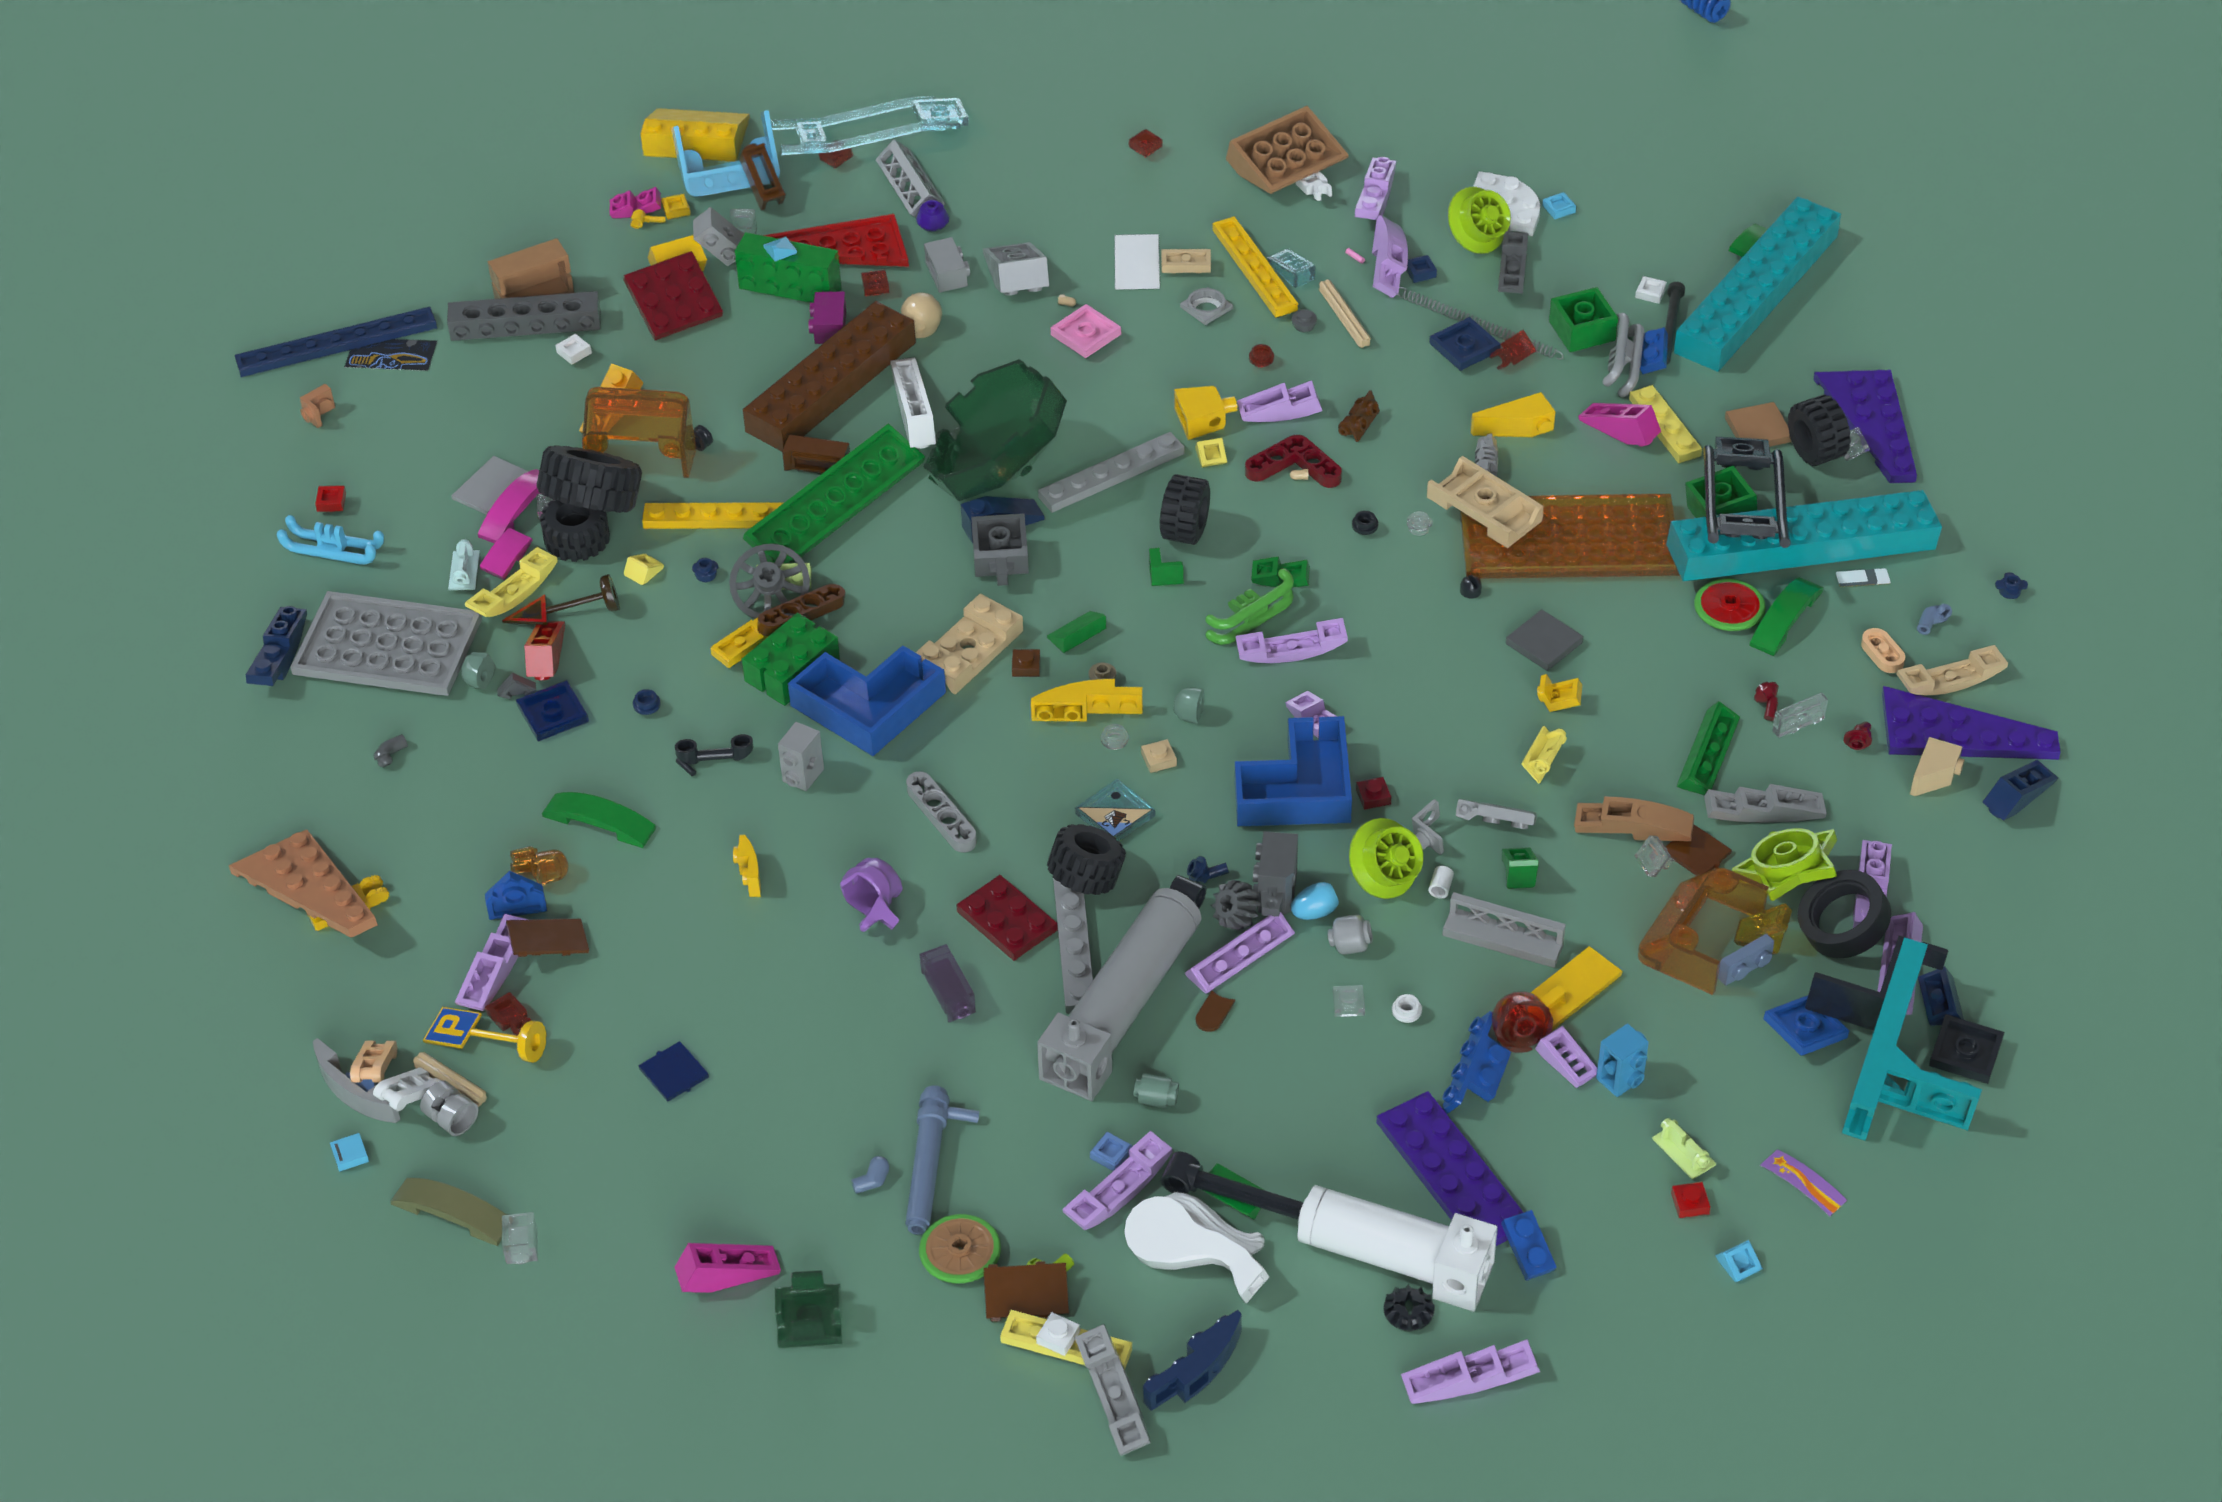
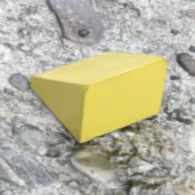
[1195,438,1227,467]
[624,554,664,585]

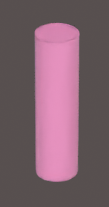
[1345,248,1365,264]

